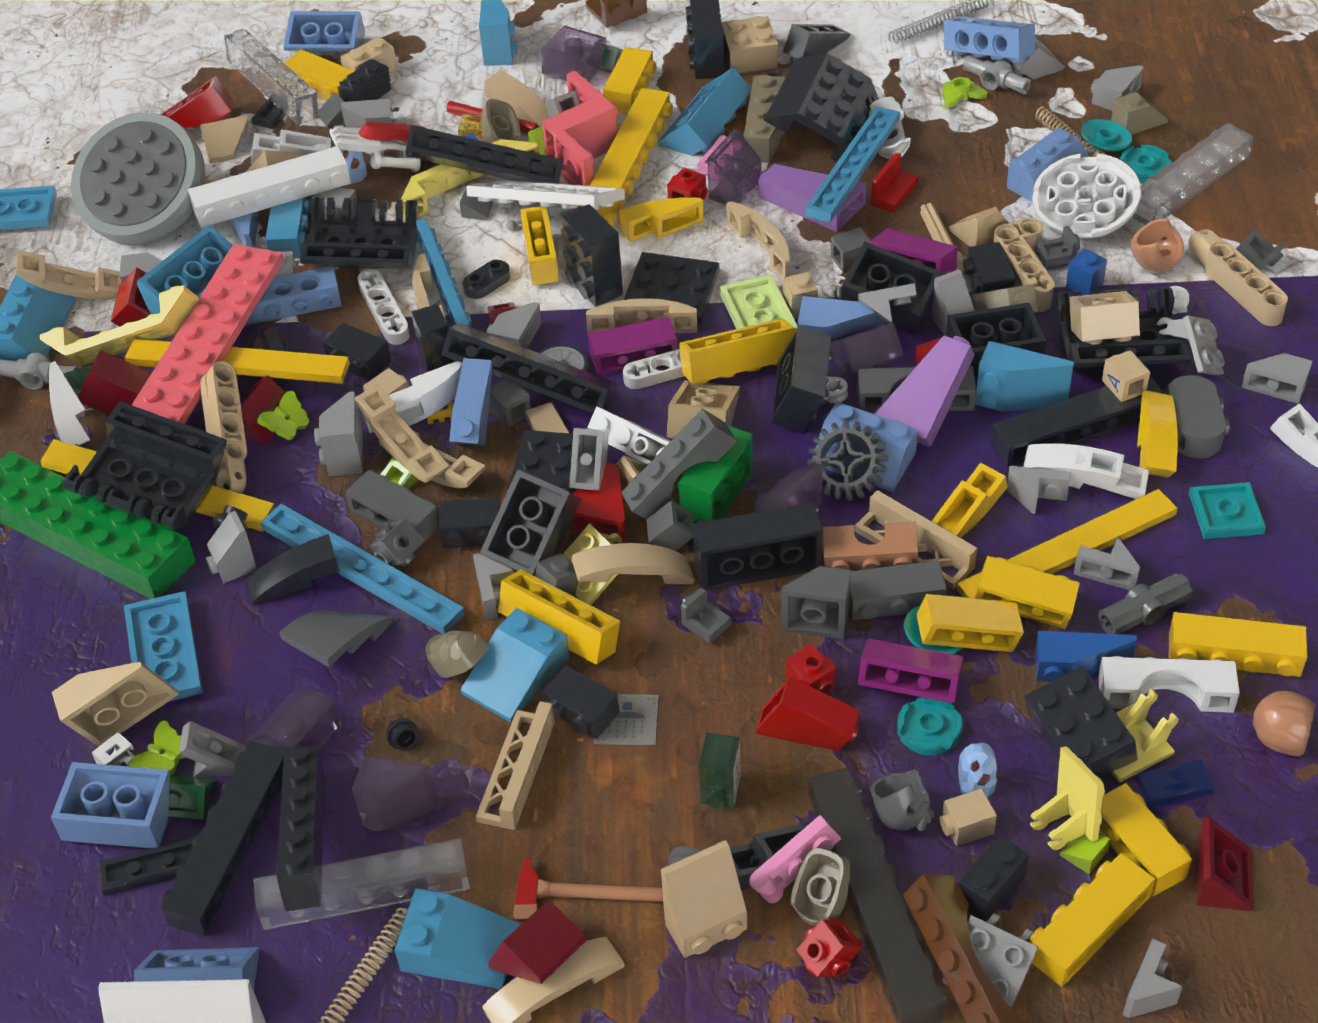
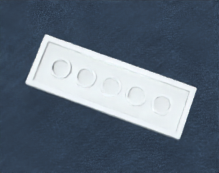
[467,179,625,210]

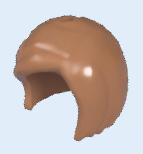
[1130,218,1184,273]
[1253,691,1316,756]

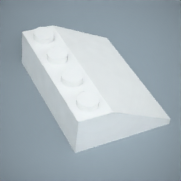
[98,980,266,1023]

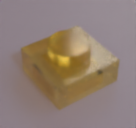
[458,114,483,139]

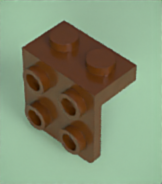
[585,0,647,28]

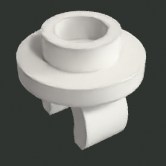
[1169,286,1189,314]

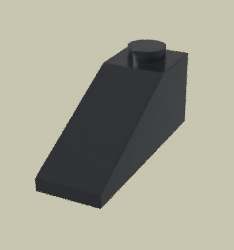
[783,24,851,61]

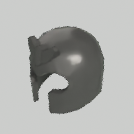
[870,769,935,831]

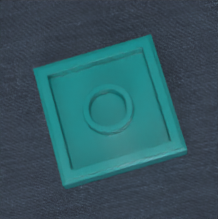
[1189,482,1266,539]

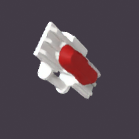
[330,122,425,172]

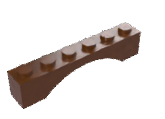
[903,874,1027,1023]

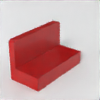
[871,153,919,213]

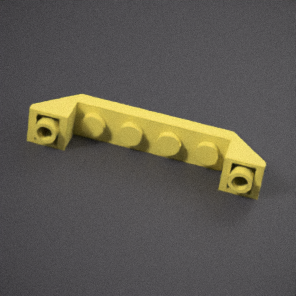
[401,139,539,221]
[40,285,198,366]

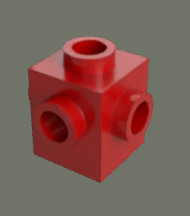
[667,167,708,201]
[785,644,836,695]
[797,919,863,977]

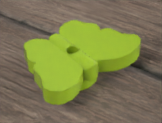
[942,77,988,109]
[257,391,309,440]
[128,721,186,775]

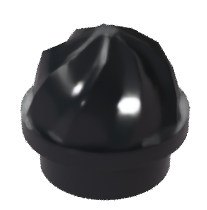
[386,717,419,751]

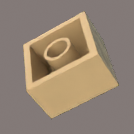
[722,16,778,73]
[1070,291,1140,345]

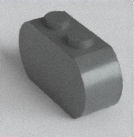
[1167,375,1230,459]

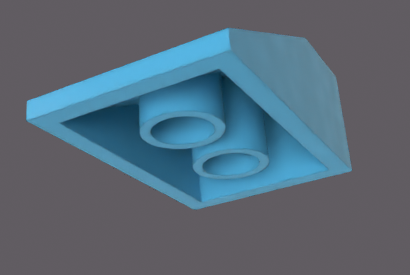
[479,0,517,66]
[975,341,1074,412]
[460,608,570,723]
[395,888,521,989]

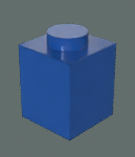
[1066,249,1107,296]

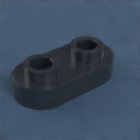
[462,259,511,299]

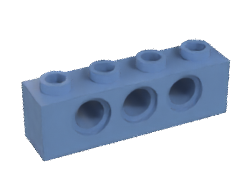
[943,16,1035,62]
[245,266,342,326]

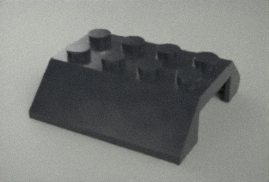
[764,53,879,162]
[300,197,418,270]
[1057,288,1191,368]
[63,401,227,530]

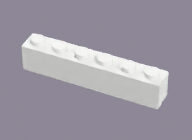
[188,146,351,228]

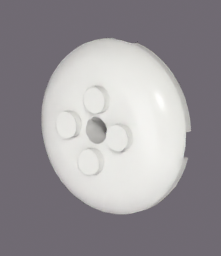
[1032,153,1141,239]

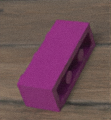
[870,228,958,276]
[588,317,677,375]
[858,639,964,703]

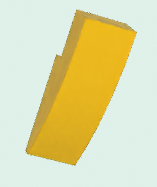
[619,198,704,242]
[1137,390,1178,478]
[931,462,1008,538]

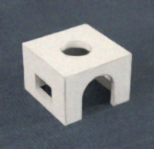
[92,732,134,767]

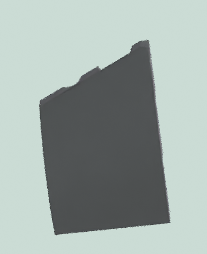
[280,610,393,668]

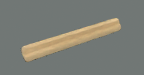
[920,203,965,275]

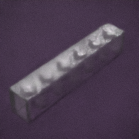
[224,29,320,125]
[1132,123,1253,225]
[254,838,470,930]

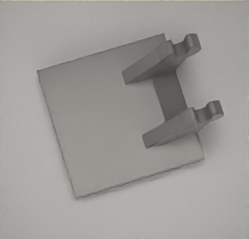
[1157,315,1225,376]
[942,913,1038,1008]

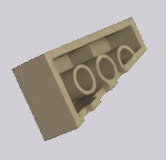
[743,75,786,163]

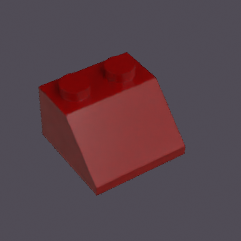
[110,267,151,327]

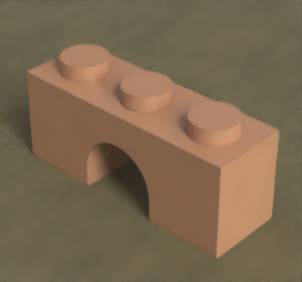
[823,521,918,571]

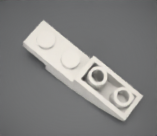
[363,361,462,433]
[587,407,670,465]
[1023,444,1149,499]

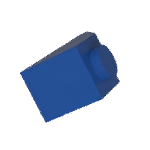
[1035,631,1137,682]

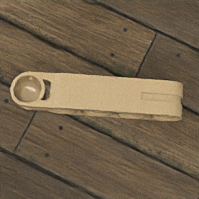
[1188,229,1288,326]
[200,361,247,494]

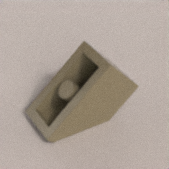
[1111,92,1168,135]
[972,284,1038,312]

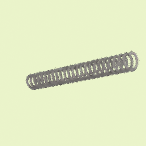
[888,0,989,44]

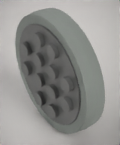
[71,112,205,245]

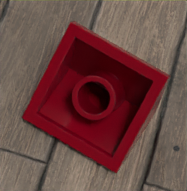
[78,350,152,416]
[240,375,286,444]
[1196,817,1254,911]
[487,900,587,984]

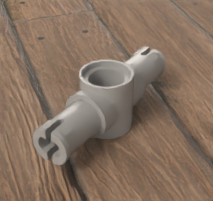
[963,55,1031,94]
[0,353,78,390]

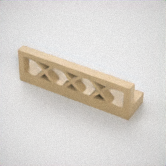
[854,490,977,590]
[476,701,555,830]

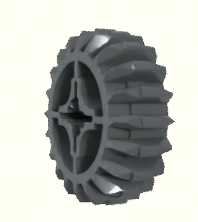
[807,420,889,501]

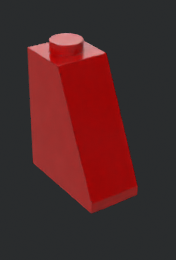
[568,462,626,543]
[755,677,859,751]

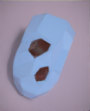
[340,150,367,184]
[958,743,997,798]

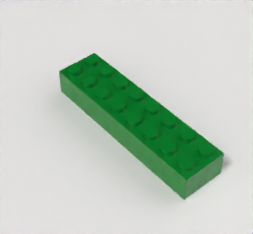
[0,451,195,599]

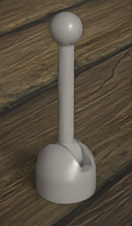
[506,203,568,231]

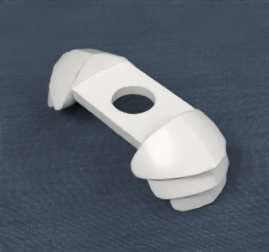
[869,97,910,159]

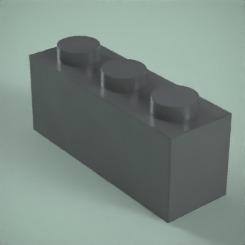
[345,470,439,540]
[849,560,946,620]

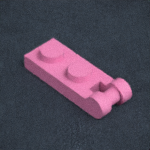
[750,815,841,903]

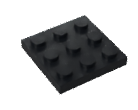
[623,252,720,324]

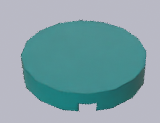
[1120,145,1172,184]
[897,697,963,756]

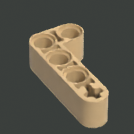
[993,218,1055,312]

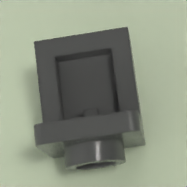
[1035,225,1080,268]
[1236,229,1287,271]
[681,587,731,644]

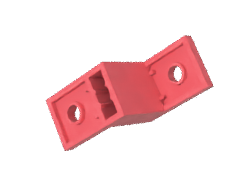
[542,70,619,186]

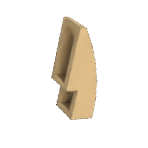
[484,70,550,127]

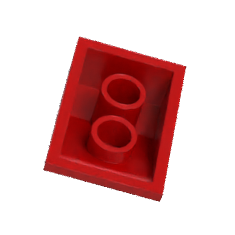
[160,76,234,128]

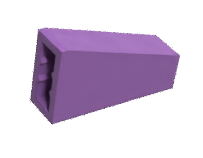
[758,164,866,232]
[875,336,975,447]

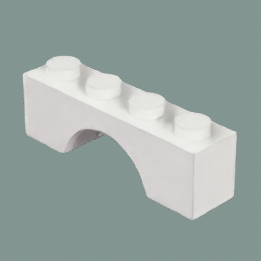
[1098,656,1239,713]

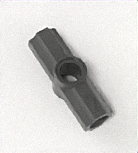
[1098,574,1193,634]

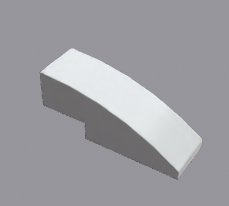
[251,129,331,164]
[49,361,90,448]
[1270,403,1318,468]

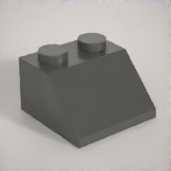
[782,566,851,639]

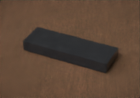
[98,838,194,896]

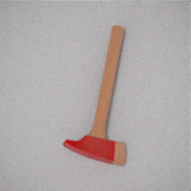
[513,856,664,920]

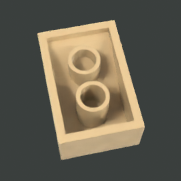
[667,380,740,438]
[52,662,179,747]
[661,840,747,958]

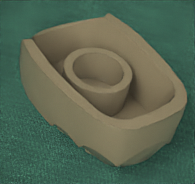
[481,99,520,143]
[426,630,489,678]
[791,848,850,926]

